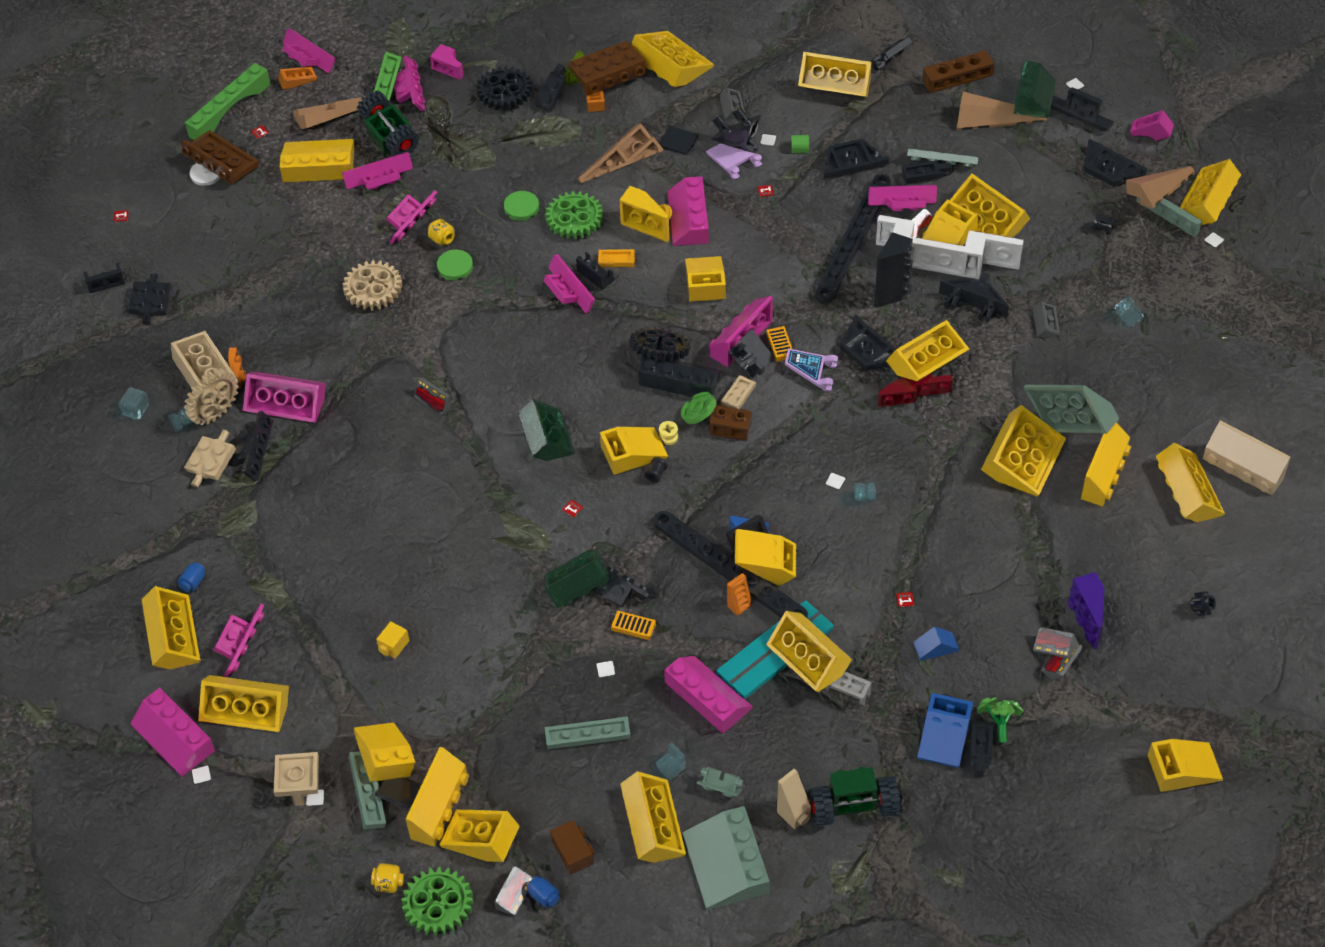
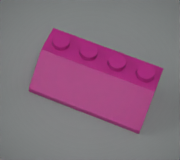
[667,176,709,246]
[709,296,773,367]
[243,371,326,422]
[664,656,753,734]
[131,687,215,777]

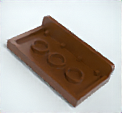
[568,40,646,96]
[181,130,259,184]

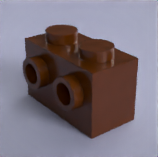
[710,405,752,441]
[550,820,595,875]

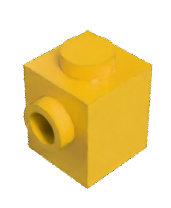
[376,621,409,659]

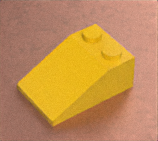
[619,186,669,242]
[353,723,415,782]
[440,809,520,862]

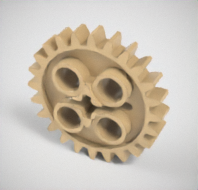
[343,260,403,311]
[184,368,239,425]

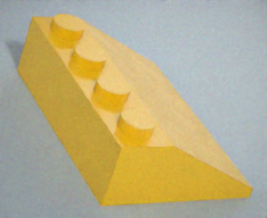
[631,31,714,87]
[280,139,354,182]
[950,173,1030,238]
[981,405,1066,496]

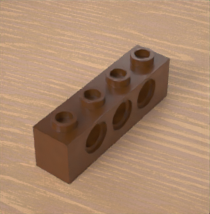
[922,50,995,93]

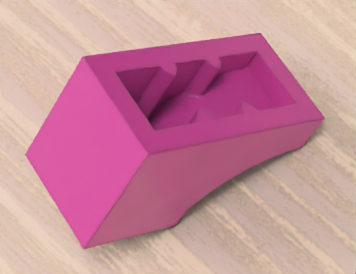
[430,44,464,80]
[1130,110,1174,141]

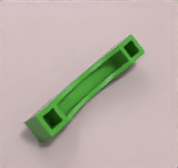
[185,63,271,140]

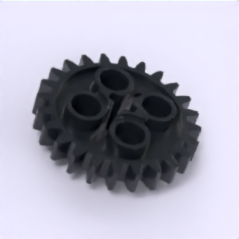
[476,66,532,111]
[629,327,690,362]

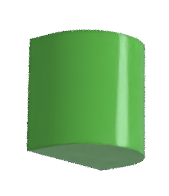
[791,135,809,153]

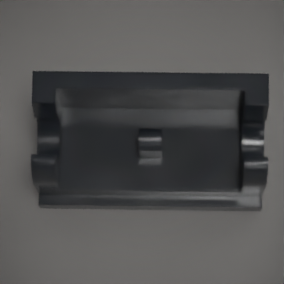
[576,252,615,290]
[83,262,125,294]

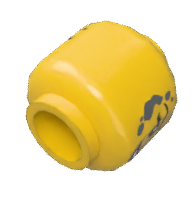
[428,219,455,246]
[371,863,404,893]

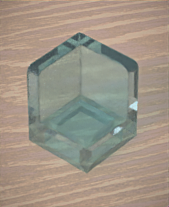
[1114,295,1144,327]
[118,387,149,420]
[656,742,686,780]

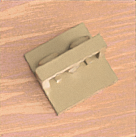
[274,752,319,806]

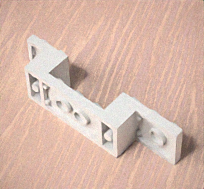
[876,215,1023,279]

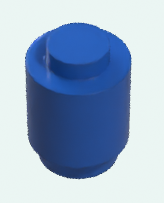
[178,562,206,592]
[527,876,559,908]

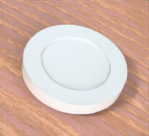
[190,163,220,186]

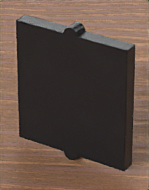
[659,126,698,155]
[375,778,421,809]

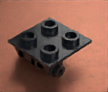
[729,329,775,380]

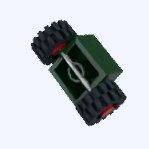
[357,90,419,156]
[810,767,900,827]

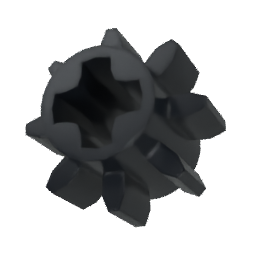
[1190,591,1216,616]

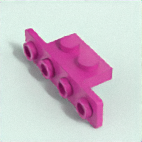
[282,28,335,73]
[394,55,425,112]
[342,152,413,190]
[868,185,937,211]
[386,190,438,244]
[543,254,595,313]
[213,604,264,677]

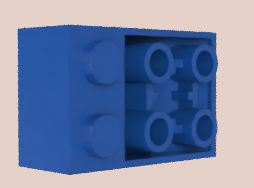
[917,693,973,768]

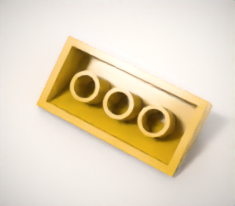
[798,52,872,97]
[1180,159,1241,225]
[886,320,969,381]
[1081,422,1131,507]
[1156,443,1225,522]
[142,586,200,670]
[766,611,852,692]
[198,675,289,732]
[406,747,469,847]
[620,771,686,863]

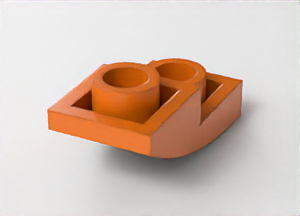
[228,347,246,389]

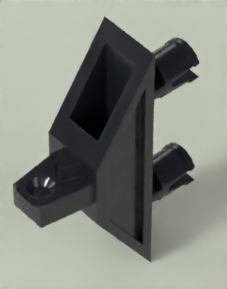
[711,106,761,153]
[939,272,1009,323]

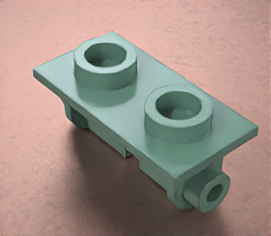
[697,767,744,797]

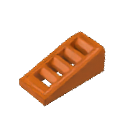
[278,67,317,90]
[586,90,605,112]
[727,573,752,615]

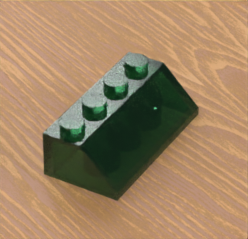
[1014,61,1056,118]

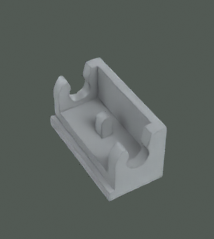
[825,672,871,706]

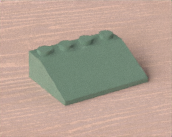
[1024,385,1119,434]
[682,806,770,910]

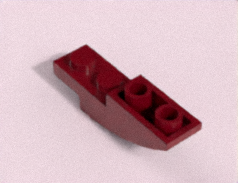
[878,373,953,407]

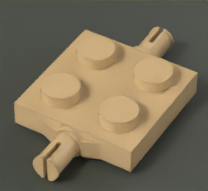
[184,430,236,488]

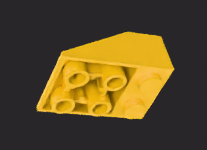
[922,199,978,246]
[685,256,726,302]
[600,427,668,475]
[735,529,796,586]
[1148,739,1223,792]

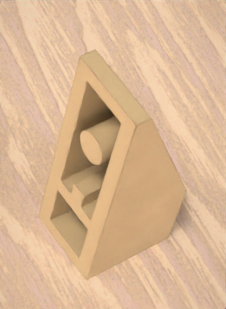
[777,769,811,829]

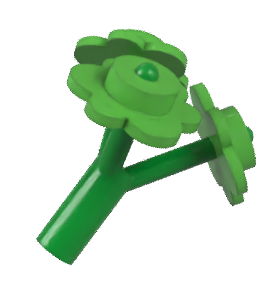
[977,697,1024,743]

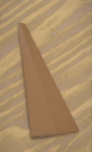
[957,92,1048,130]
[293,96,366,129]
[577,123,663,183]
[1126,166,1195,208]

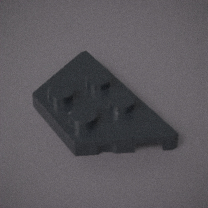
[824,139,889,179]
[1084,139,1148,187]
[840,315,896,371]

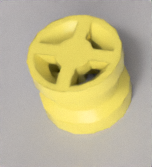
[659,421,678,445]

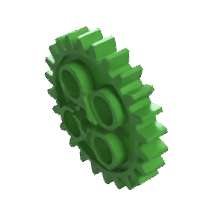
[545,191,603,239]
[401,867,474,937]

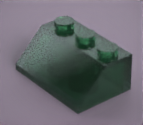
[518,399,575,461]
[544,546,609,609]

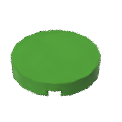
[504,191,539,221]
[437,249,473,281]
[681,392,717,424]

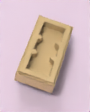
[721,375,756,409]

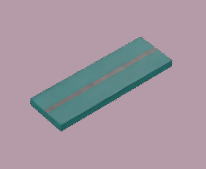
[716,600,834,699]

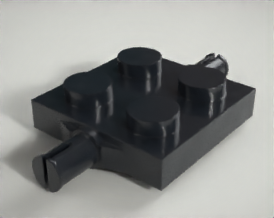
[129,273,171,325]

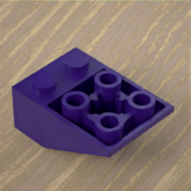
[1068,572,1104,650]

